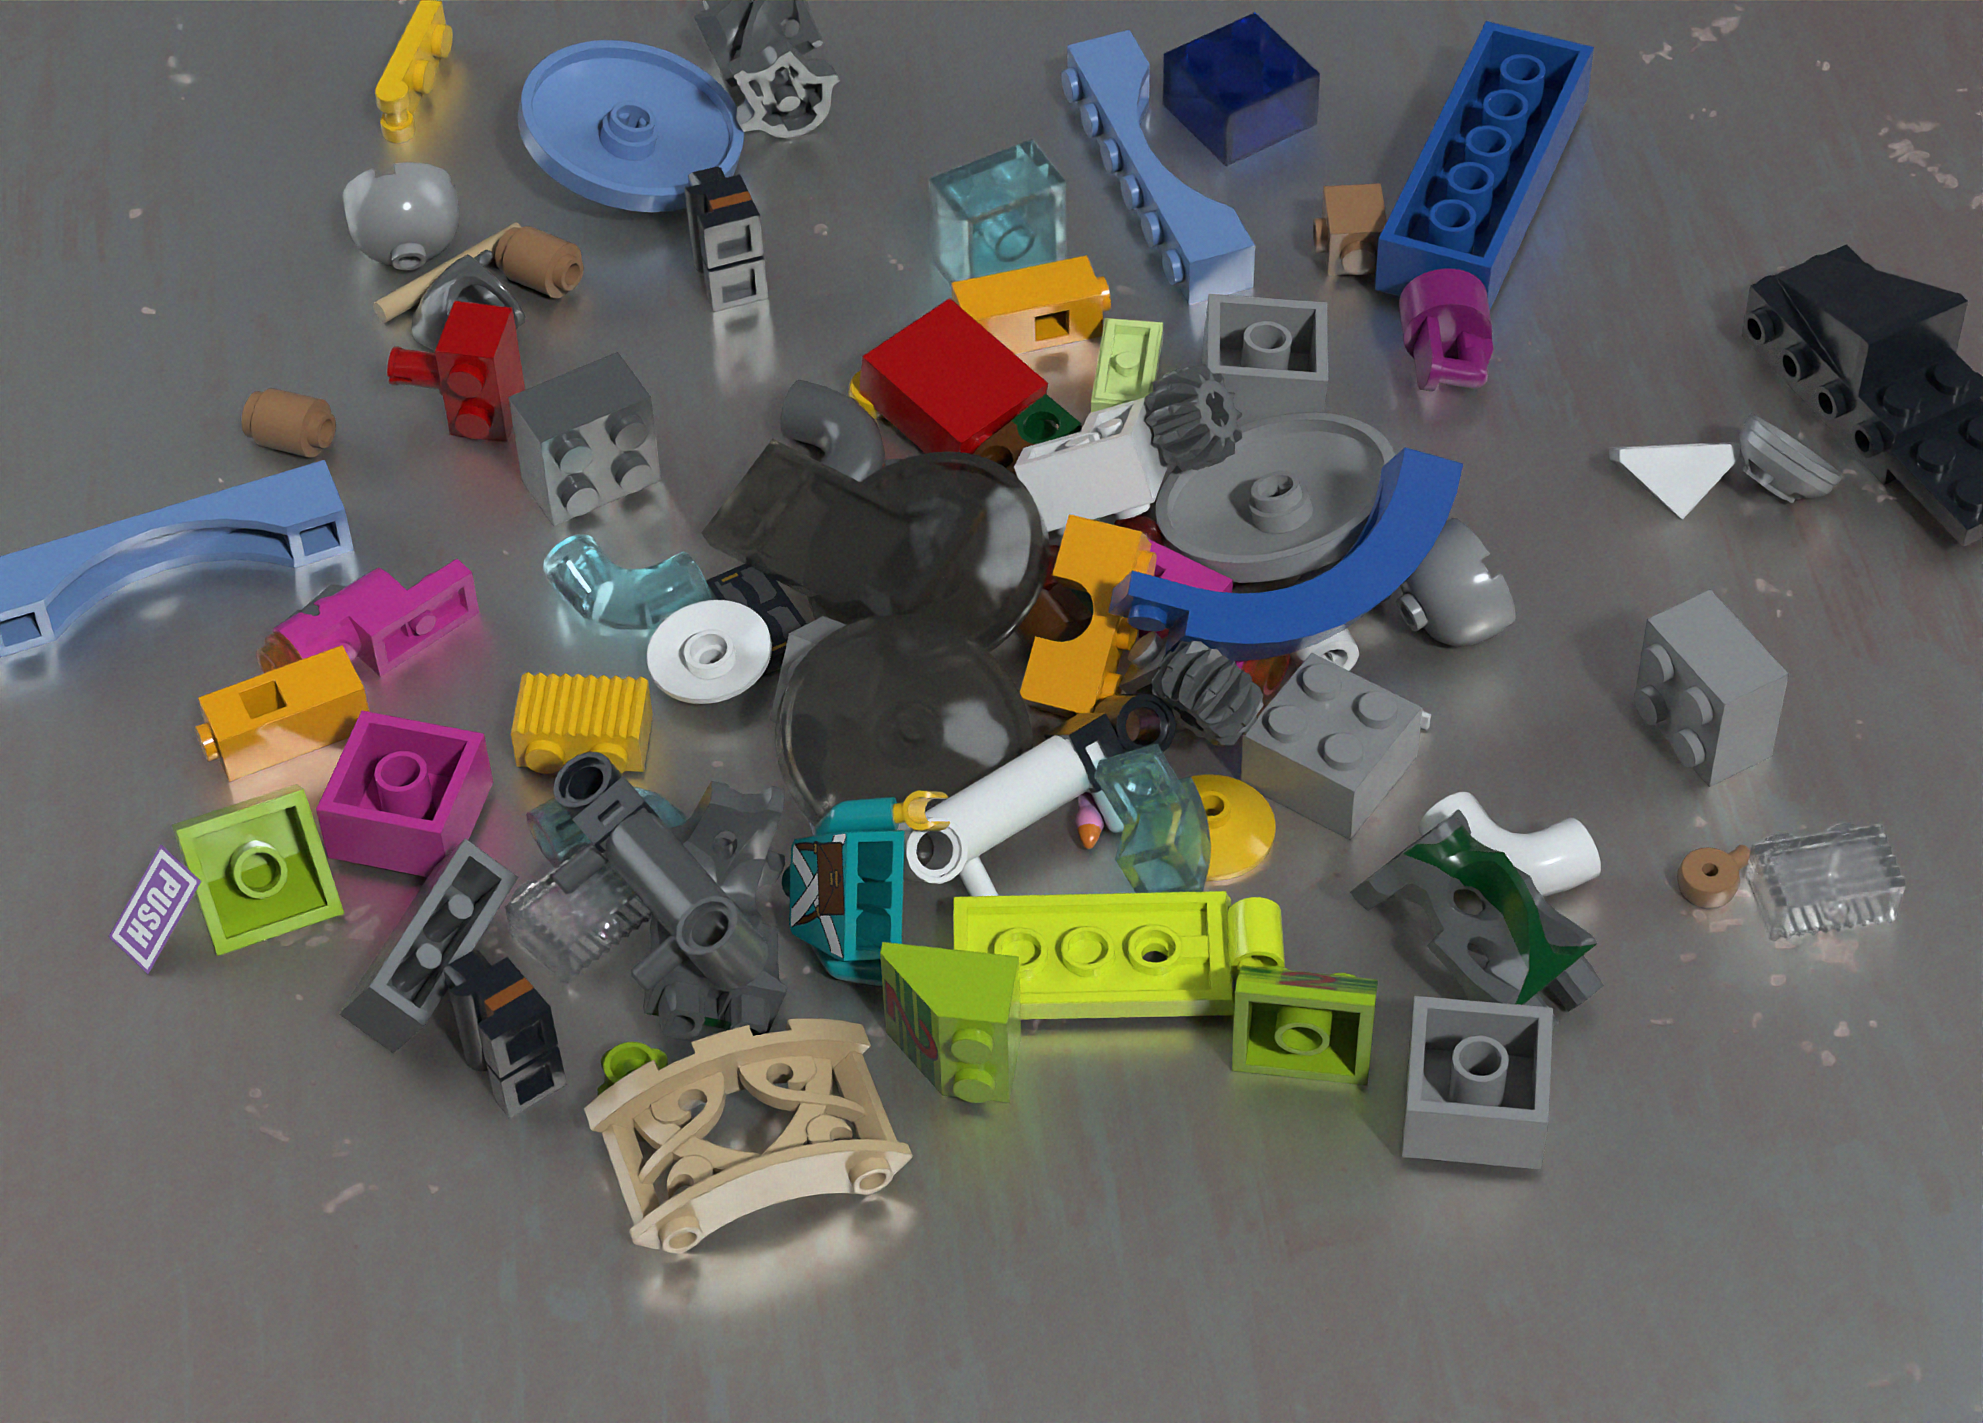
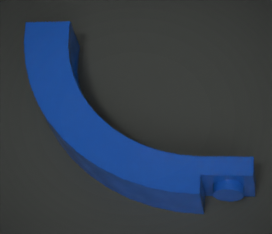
[1109,447,1463,661]

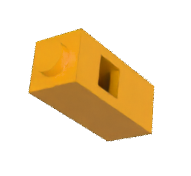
[951,255,1111,354]
[194,645,369,782]

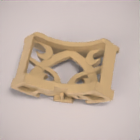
[584,1018,913,1254]

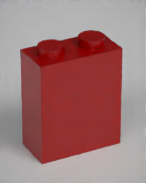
[859,298,1048,481]

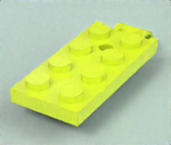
[953,891,1285,1020]

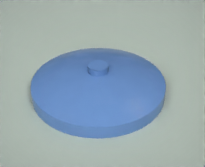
[518,40,744,212]

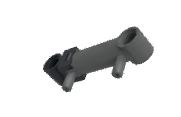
[553,752,768,990]

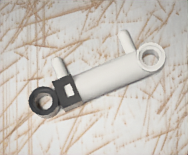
[897,694,1176,896]

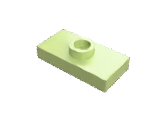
[1091,318,1163,413]

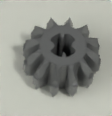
[1145,364,1242,471]
[1151,641,1264,746]

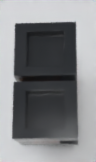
[684,166,768,312]
[443,950,567,1119]

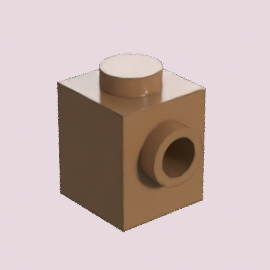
[1313,183,1387,276]

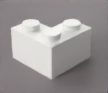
[1014,398,1169,535]

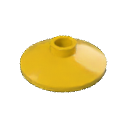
[1146,774,1276,881]

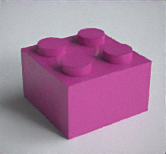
[316,711,493,877]

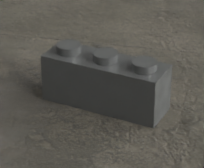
[339,838,519,1053]

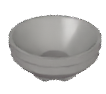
[1739,413,1843,503]

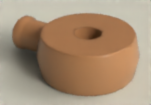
[1677,845,1753,908]

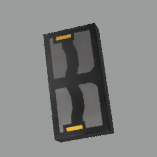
[705,557,807,676]

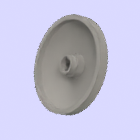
[1156,412,1395,583]

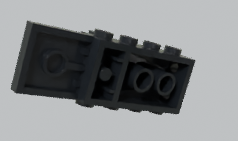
[1742,244,1983,547]

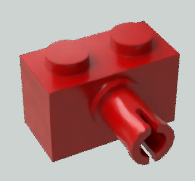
[387,301,525,442]

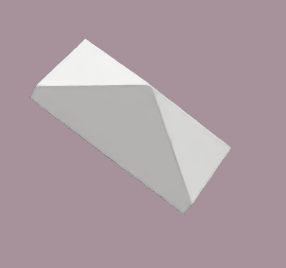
[1609,442,1741,520]

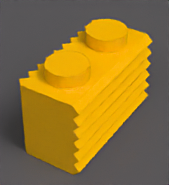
[511,672,653,774]

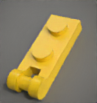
[375,0,453,143]

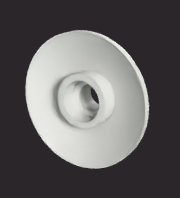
[646,600,772,704]

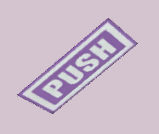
[108,844,201,974]

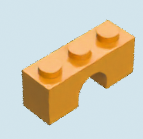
[1018,514,1157,718]

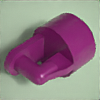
[1399,269,1493,392]

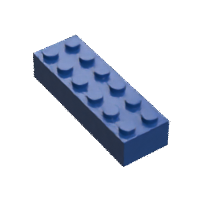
[1375,21,1594,310]

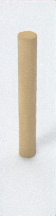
[373,222,522,323]

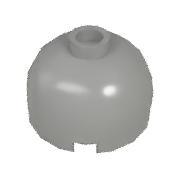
[342,162,459,270]
[1396,518,1516,646]

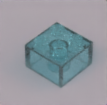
[929,139,1066,286]

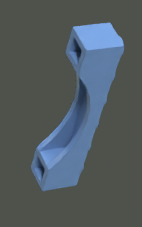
[1061,30,1255,305]
[0,460,354,658]

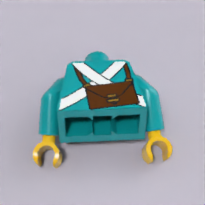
[781,790,950,987]

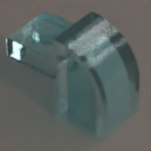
[1094,743,1211,893]

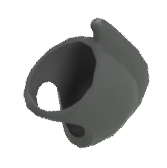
[411,250,525,351]

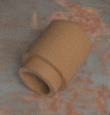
[495,226,584,298]
[241,388,336,458]

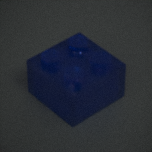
[1163,12,1320,167]

